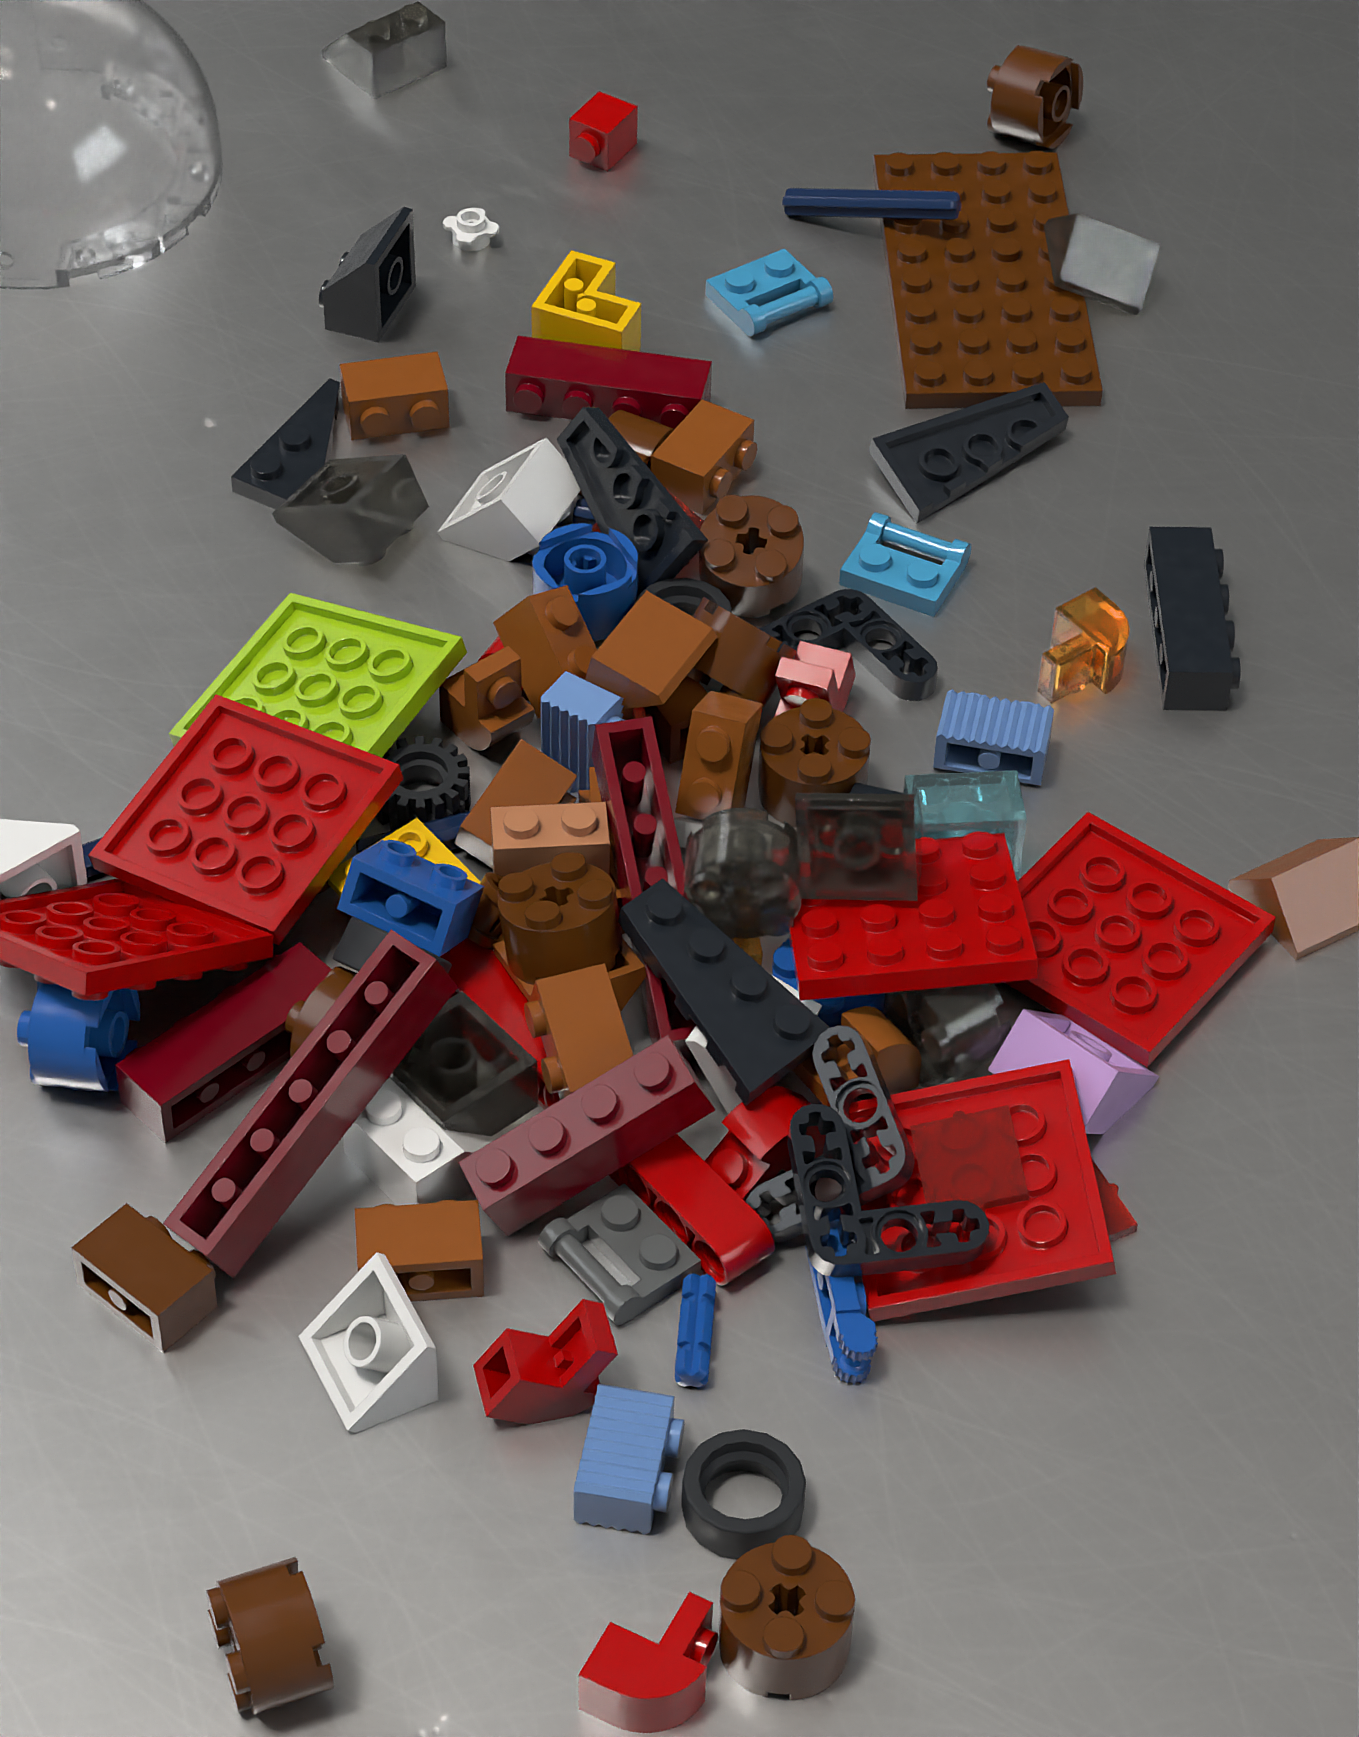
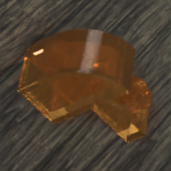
[1037,587,1129,704]

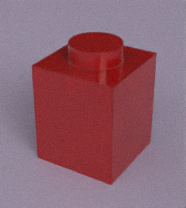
[569,91,638,172]

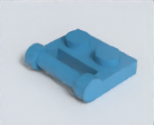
[705,248,834,336]
[839,512,972,617]

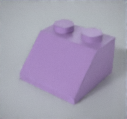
[988,1009,1159,1135]

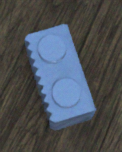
[540,671,625,793]
[933,689,1054,786]
[574,1384,685,1535]

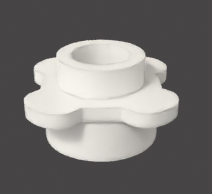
[443,208,499,252]

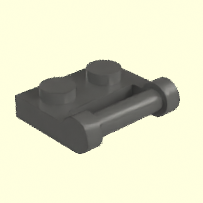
[538,1183,701,1325]

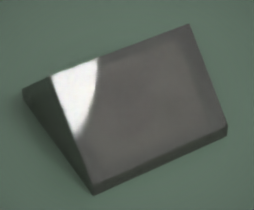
[1044,213,1161,316]

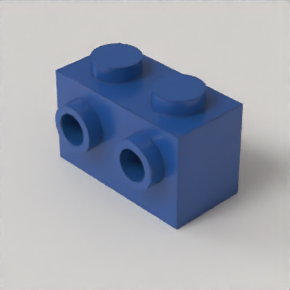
[337,840,485,957]

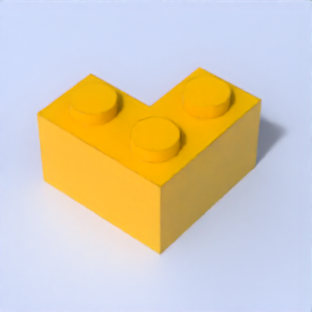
[531,250,641,351]

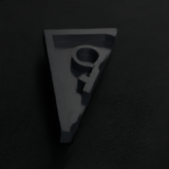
[231,378,340,526]

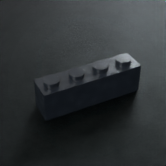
[1144,527,1241,711]

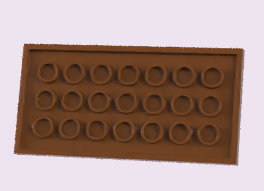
[873,151,1103,409]

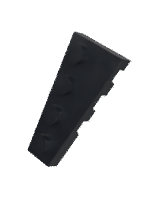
[869,382,1069,524]
[557,407,708,595]
[618,878,830,1106]

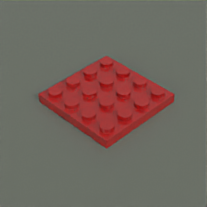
[88,694,404,945]
[1004,812,1276,1067]
[777,831,1038,1001]
[0,879,274,1000]
[849,1059,1116,1321]

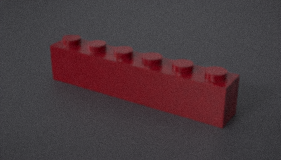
[592,716,697,1063]
[163,929,458,1279]

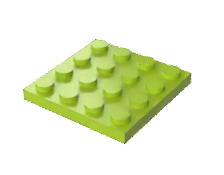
[168,593,467,758]

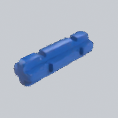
[674,1273,716,1388]

